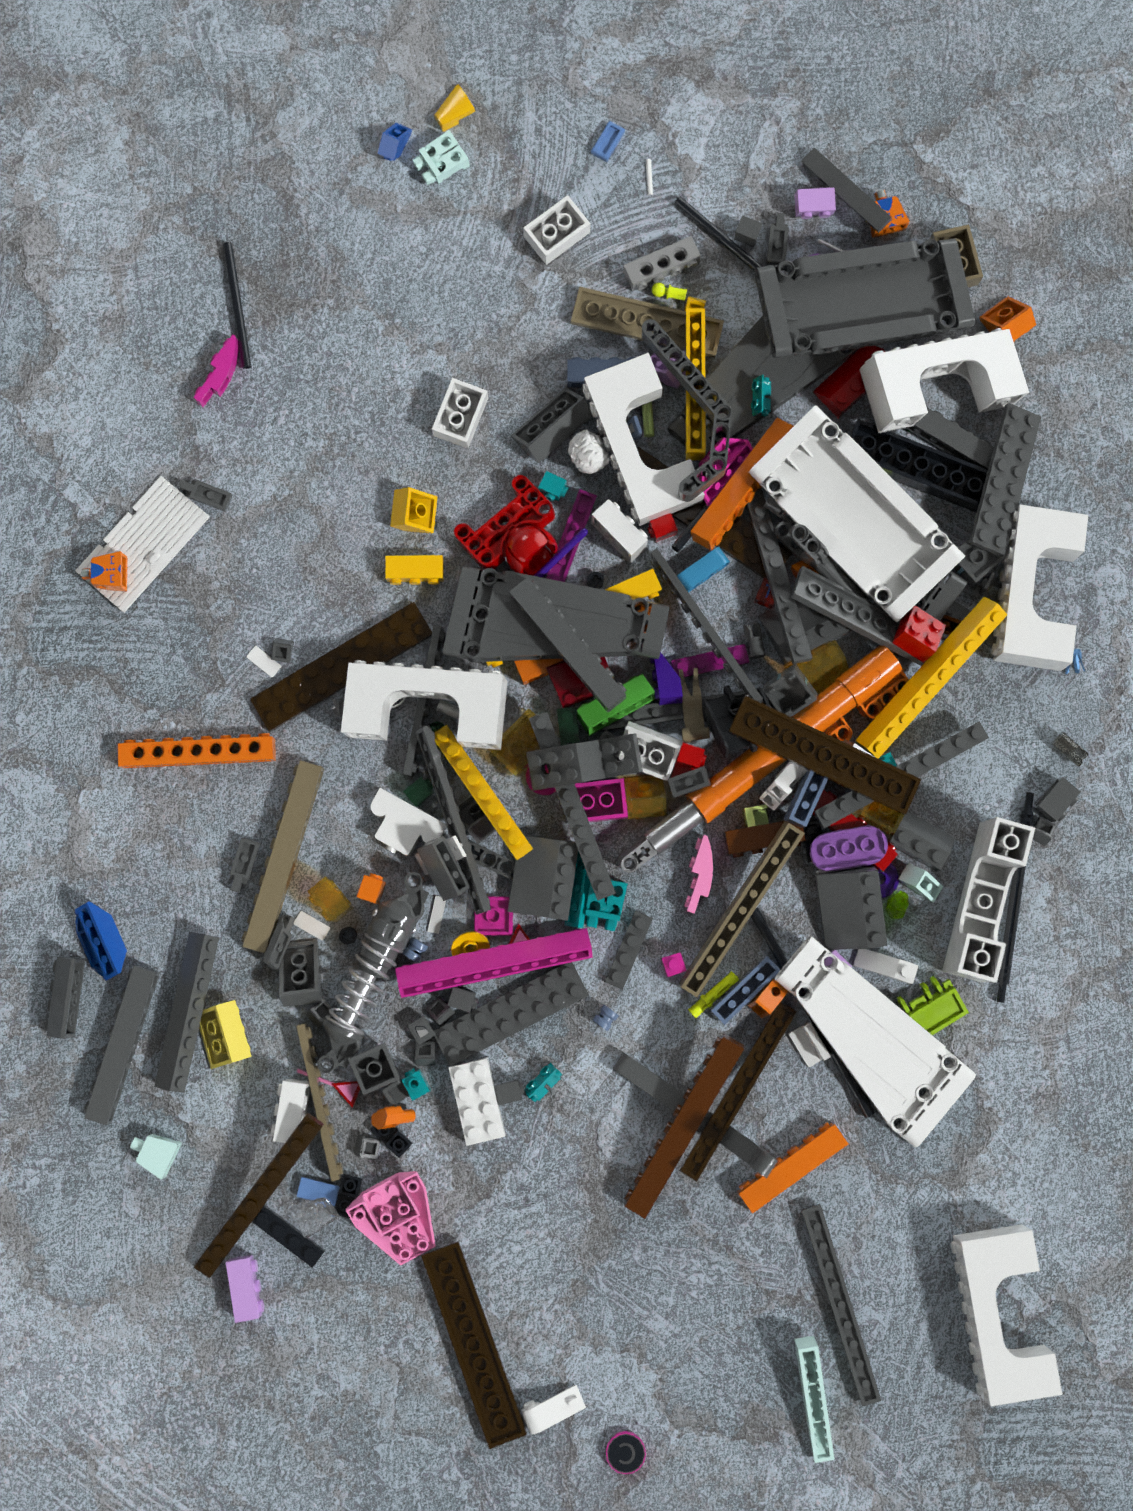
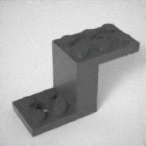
[526,733,643,791]

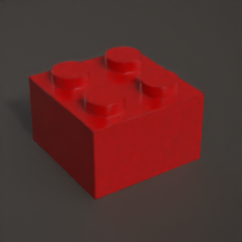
[892,606,946,663]

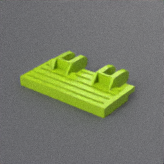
[897,976,969,1035]

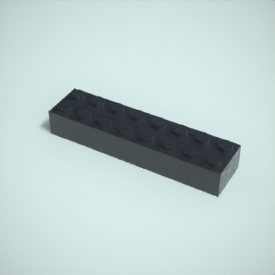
[850,419,988,513]

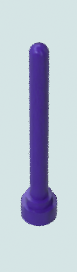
[533,528,588,578]

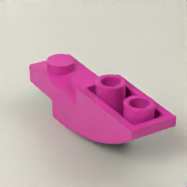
[193,334,239,407]

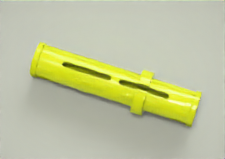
[688,971,739,1019]

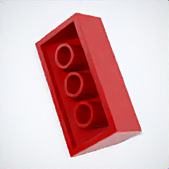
[813,345,886,419]

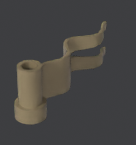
[679,668,710,743]

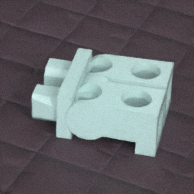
[412,130,470,185]

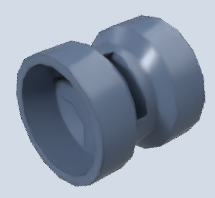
[402,937,428,963]
[593,1004,619,1031]

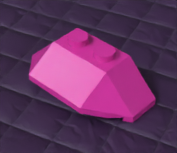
[698,437,753,506]

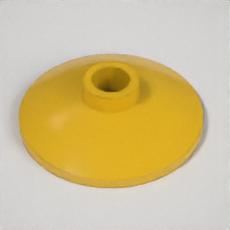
[451,932,490,956]

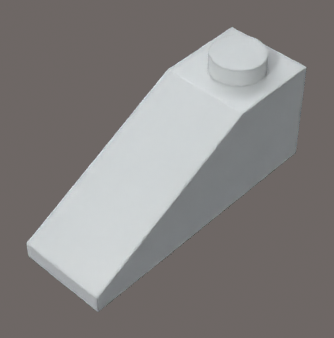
[853,949,919,984]

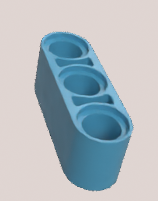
[677,547,730,593]

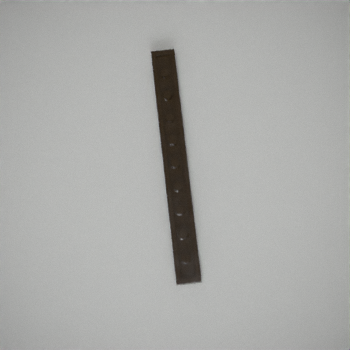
[679,1002,797,1182]
[193,1112,323,1279]

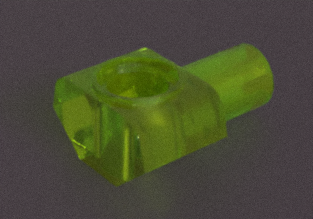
[885,891,908,919]

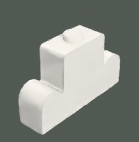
[371,788,447,856]

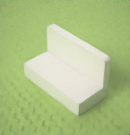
[789,1022,831,1067]

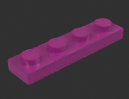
[671,644,749,678]

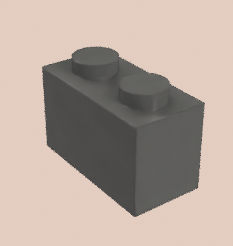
[1034,777,1081,823]

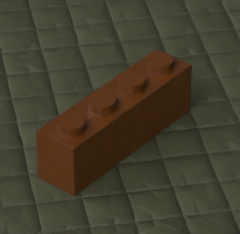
[723,821,806,858]

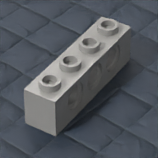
[623,236,701,291]

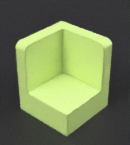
[743,804,769,828]

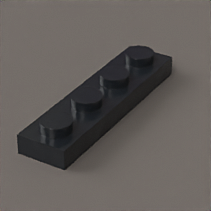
[252,1205,325,1268]

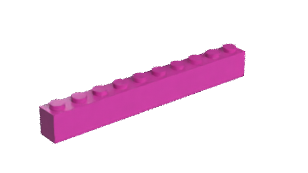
[395,928,593,998]

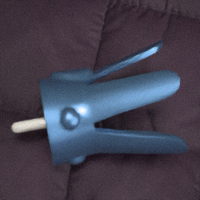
[1065,649,1085,674]

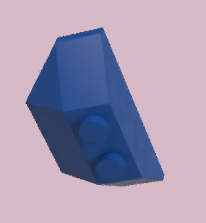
[75,901,127,981]

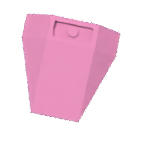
[346,1171,436,1266]

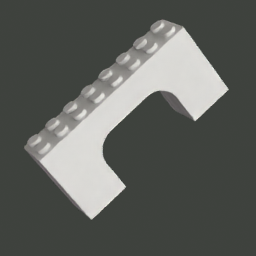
[859,328,1029,433]
[582,353,704,526]
[991,505,1088,671]
[341,660,508,750]
[942,817,1035,983]
[951,1224,1062,1406]

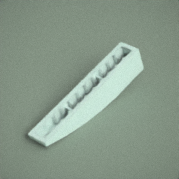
[794,1336,834,1463]

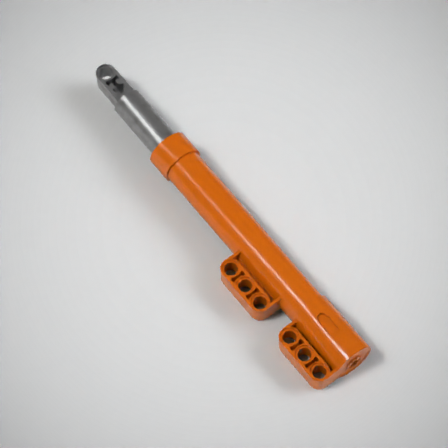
[618,645,909,873]

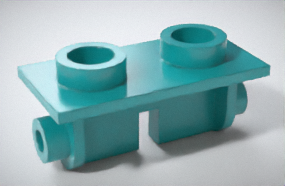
[751,374,771,416]
[524,1062,563,1102]

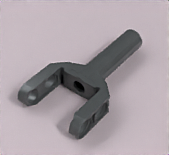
[773,521,867,599]

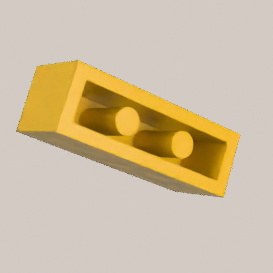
[385,555,444,585]

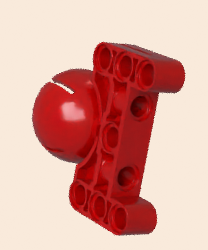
[454,475,558,576]

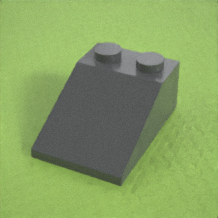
[279,940,323,1007]

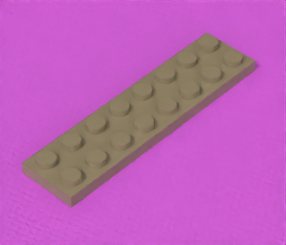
[571,286,724,358]

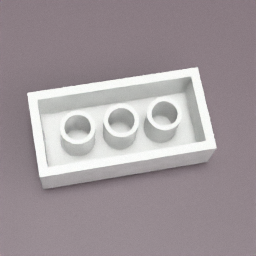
[449,1057,506,1146]

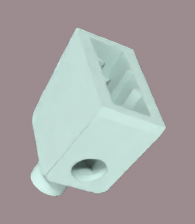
[130,1134,182,1180]

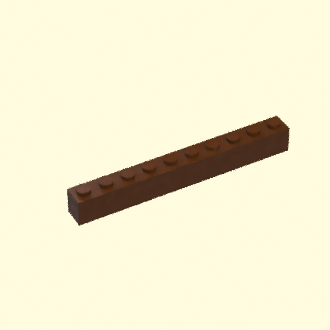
[624,1033,744,1219]

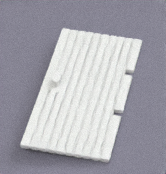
[75,476,210,613]

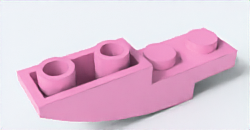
[684,835,713,914]

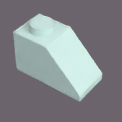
[899,863,943,903]

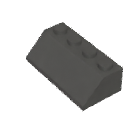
[511,388,592,463]
[45,957,86,1039]

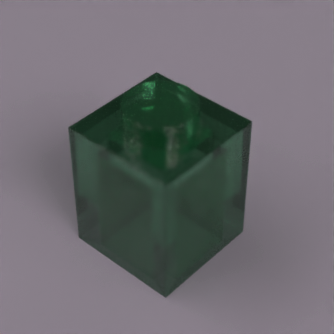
[403,777,434,808]

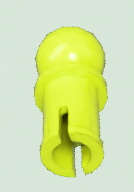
[651,283,687,301]

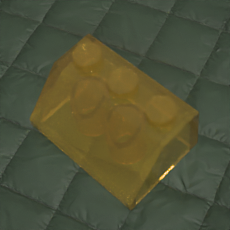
[783,640,849,694]

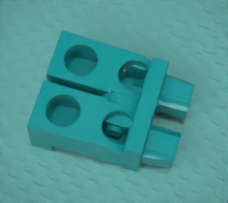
[585,880,628,931]

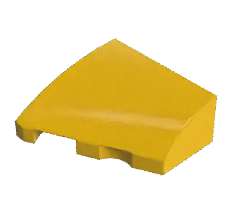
[434,84,475,132]

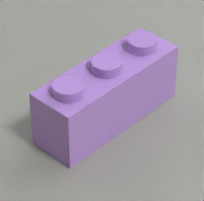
[226,1255,264,1323]

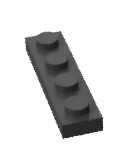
[605,911,653,990]

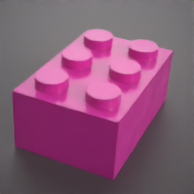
[575,778,628,823]

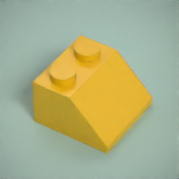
[390,487,437,534]

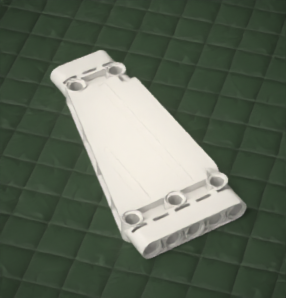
[775,936,976,1148]

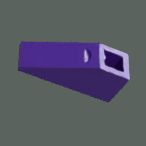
[650,652,683,705]

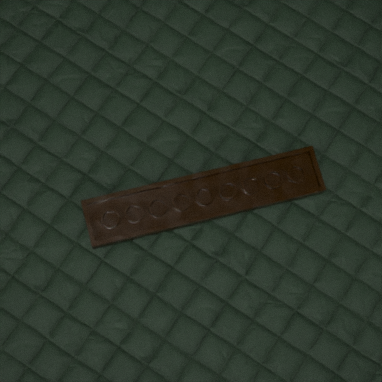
[616,446,792,581]
[250,602,432,732]
[728,695,921,815]
[421,1241,527,1449]

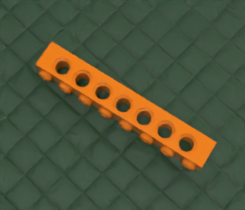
[118,733,276,769]

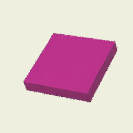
[474,896,513,936]

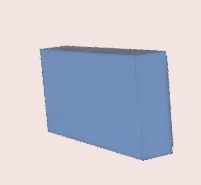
[591,121,625,162]
[297,1176,340,1206]

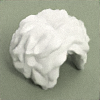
[568,429,611,474]

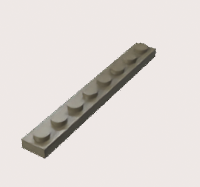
[296,1023,344,1182]

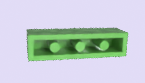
[577,674,655,736]

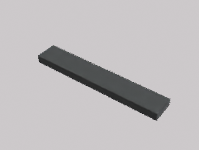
[801,147,892,233]

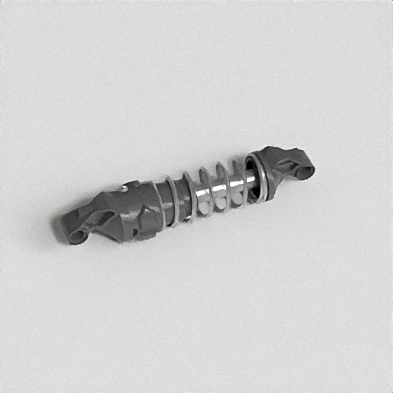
[317,872,429,1073]

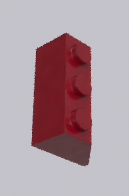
[546,657,610,709]

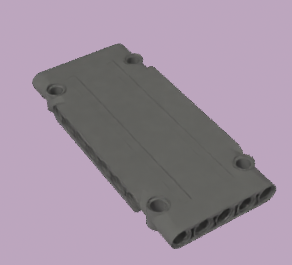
[755,238,975,358]

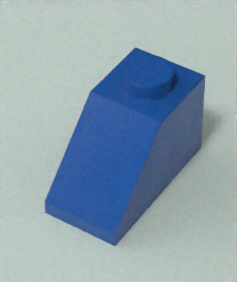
[377,123,413,161]

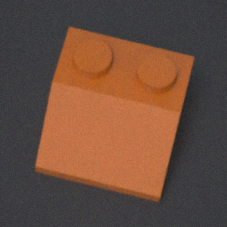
[979,296,1037,342]

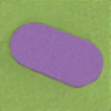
[810,826,888,871]

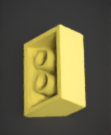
[199,1000,251,1069]

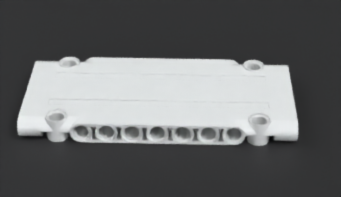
[748,405,965,622]

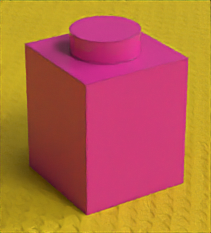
[661,952,687,977]

